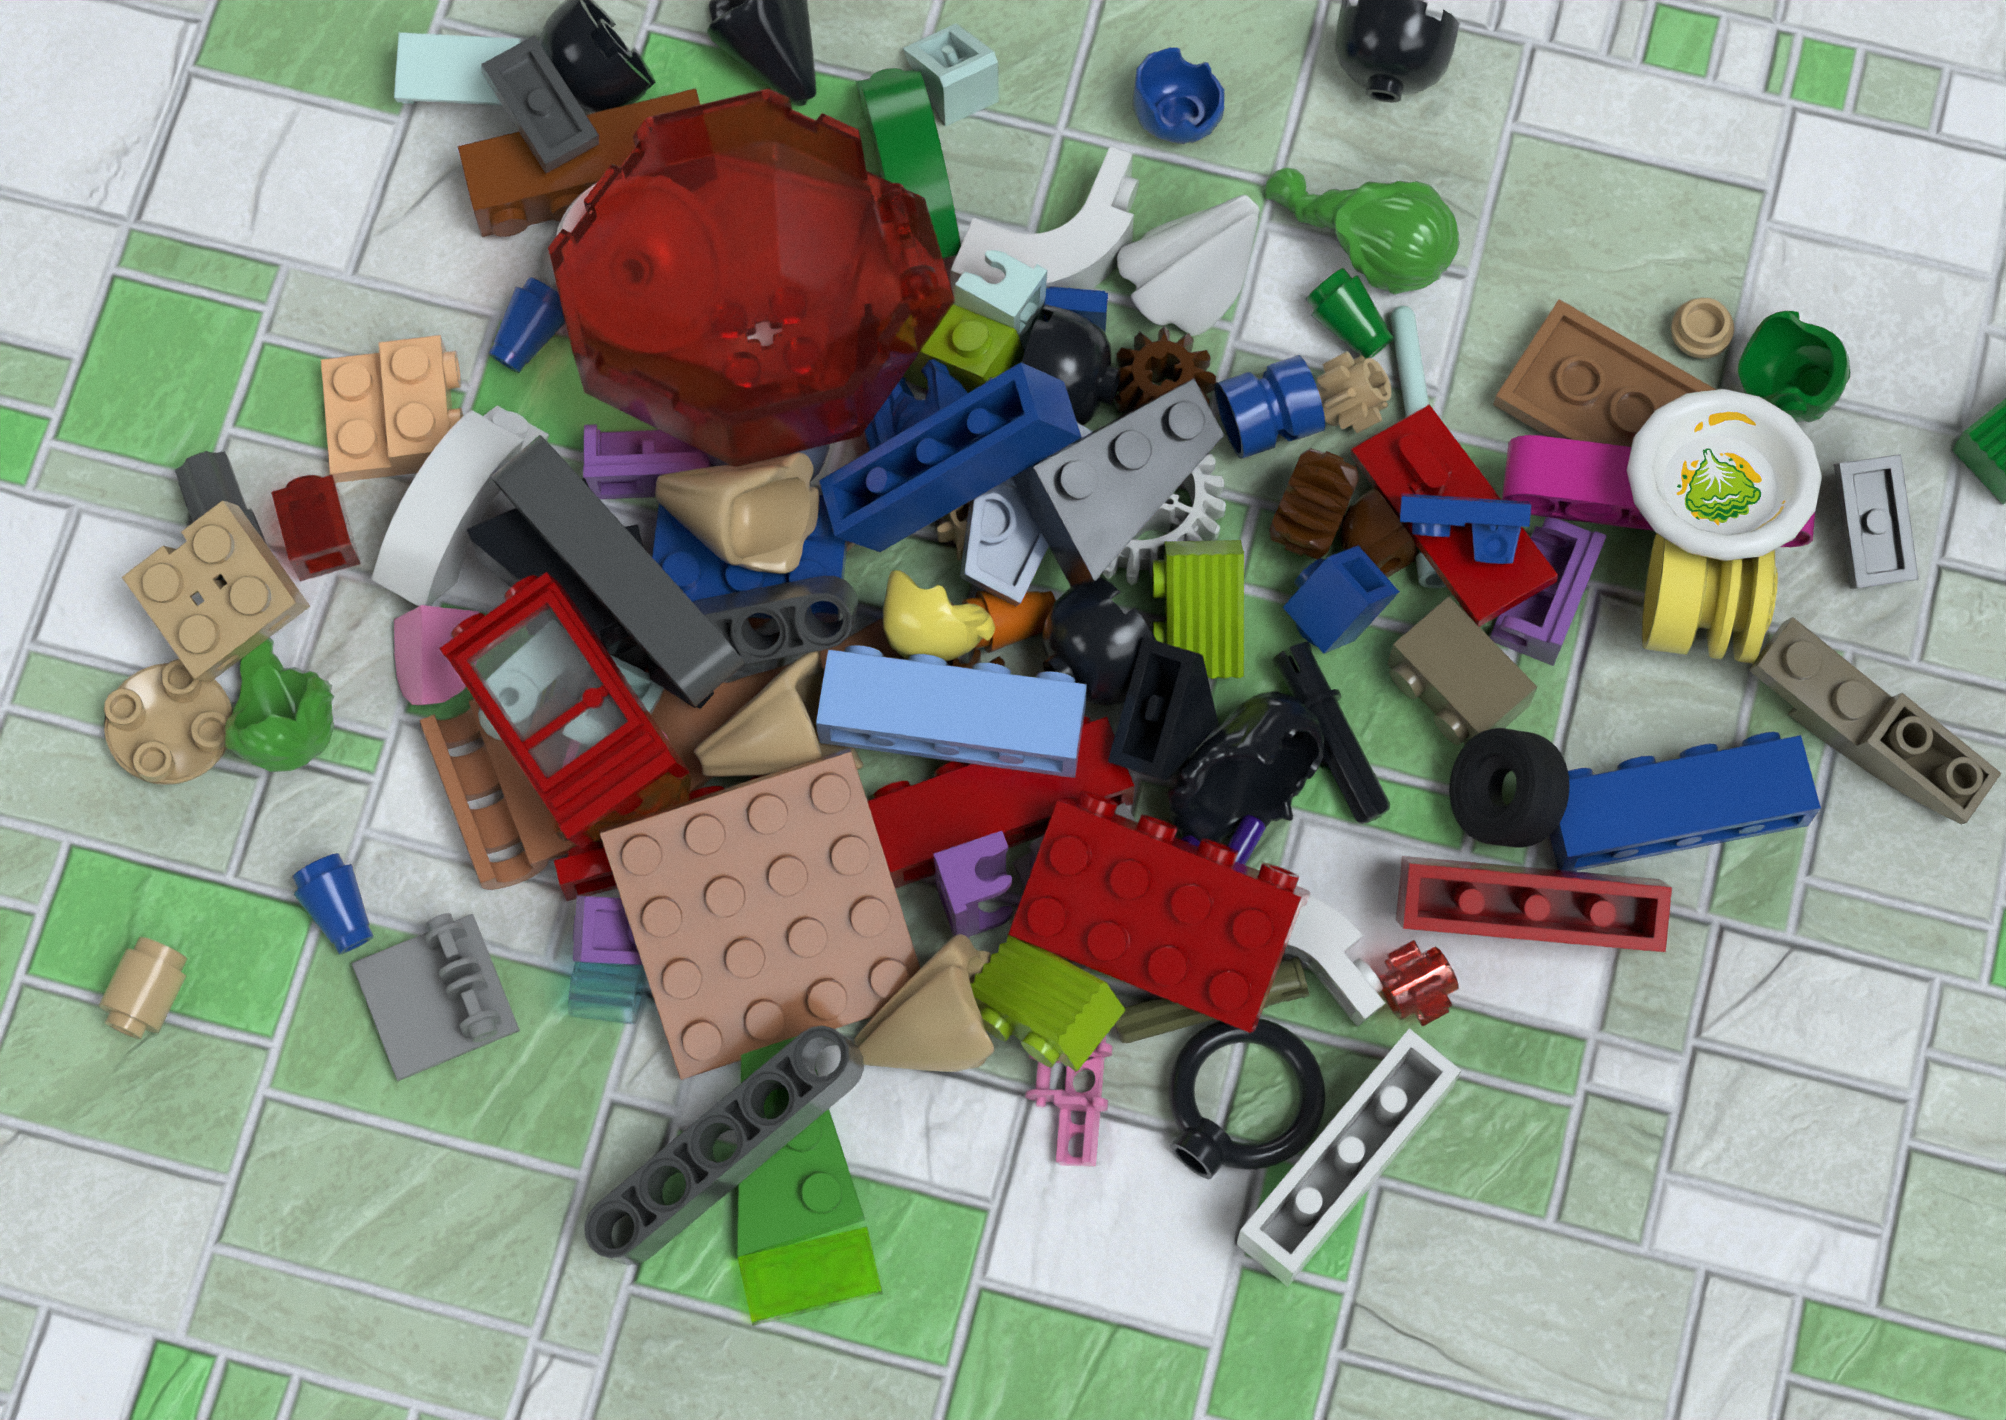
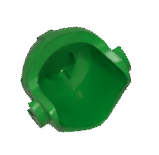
[1738,311,1851,423]

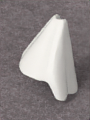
[1117,195,1260,336]

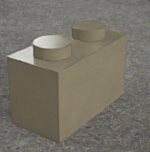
[1387,596,1537,745]

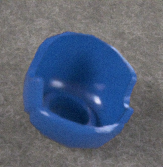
[1133,47,1225,144]

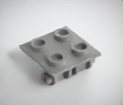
[352,913,520,1081]

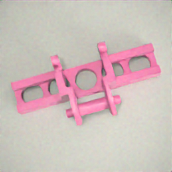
[1025,1036,1113,1166]

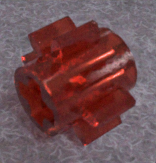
[1378,940,1459,1027]

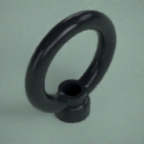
[1169,1018,1325,1179]

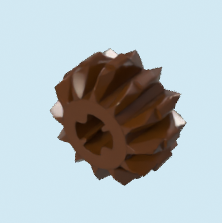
[1115,326,1216,412]
[1269,448,1359,560]

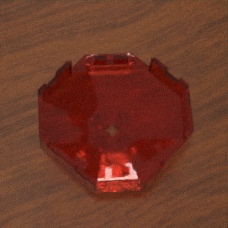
[548,88,955,467]

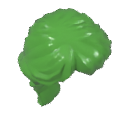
[1265,167,1460,295]
[225,638,335,772]

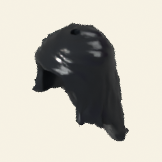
[1168,691,1325,843]

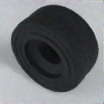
[1449,728,1570,848]

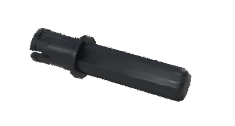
[1272,642,1390,824]

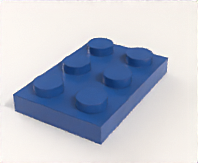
[652,495,848,623]

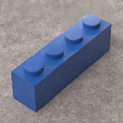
[819,362,1082,552]
[1550,732,1821,871]

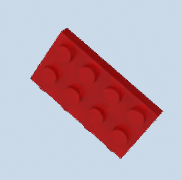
[1008,791,1311,1033]

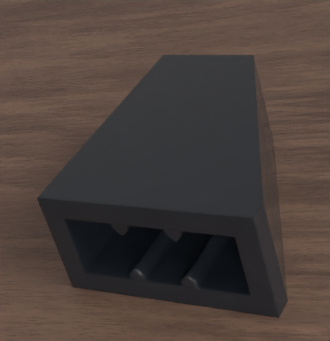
[466,478,638,654]

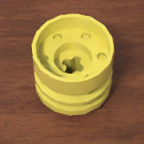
[1642,533,1778,664]

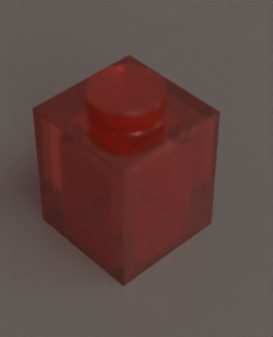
[271,475,361,581]

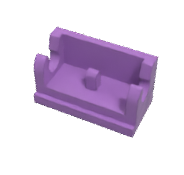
[583,420,712,499]
[1490,517,1607,666]
[933,831,1013,939]

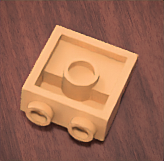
[321,335,463,483]

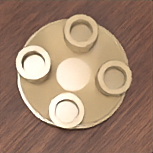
[104,659,233,785]

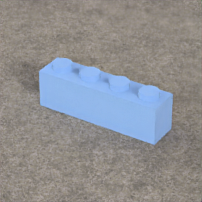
[816,645,1087,778]

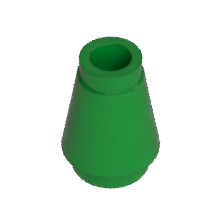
[1306,268,1394,359]

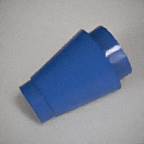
[488,277,568,373]
[292,853,374,955]

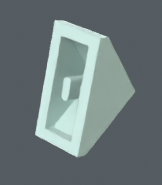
[903,23,999,127]

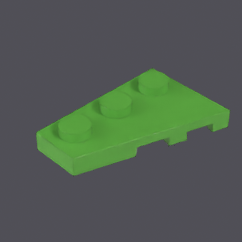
[737,1036,865,1262]

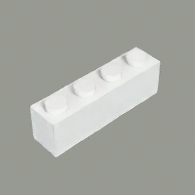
[1236,1028,1462,1287]

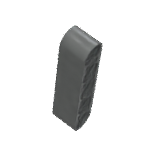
[491,435,745,707]
[584,1026,864,1265]

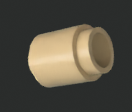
[99,937,187,1039]

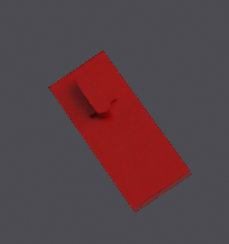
[1350,404,1558,627]

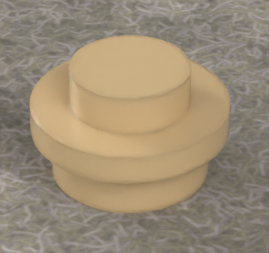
[1671,298,1734,359]

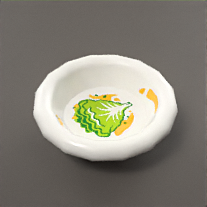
[1627,389,1822,561]

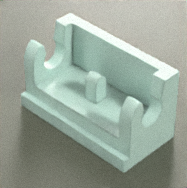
[394,32,521,105]
[955,250,1047,352]

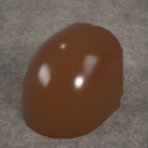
[1341,487,1418,578]

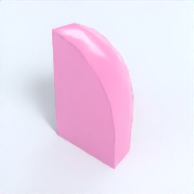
[394,605,479,705]

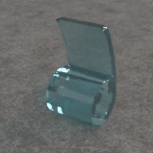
[568,962,646,1025]

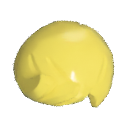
[883,570,995,661]

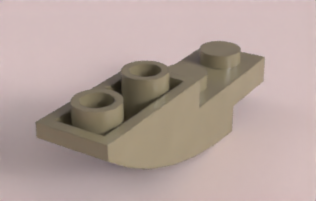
[1748,617,2002,825]

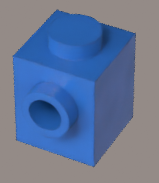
[1283,545,1400,654]

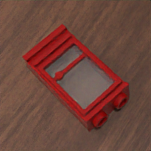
[439,572,690,848]

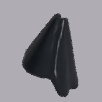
[707,0,816,106]

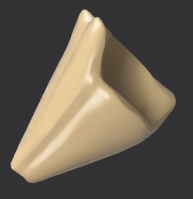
[655,452,819,574]
[694,651,863,777]
[855,934,994,1072]

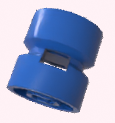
[1214,355,1326,459]

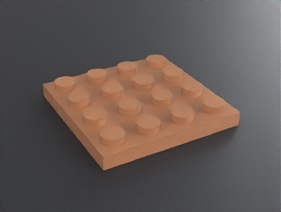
[599,748,920,1080]

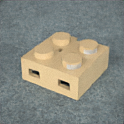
[122,500,311,682]

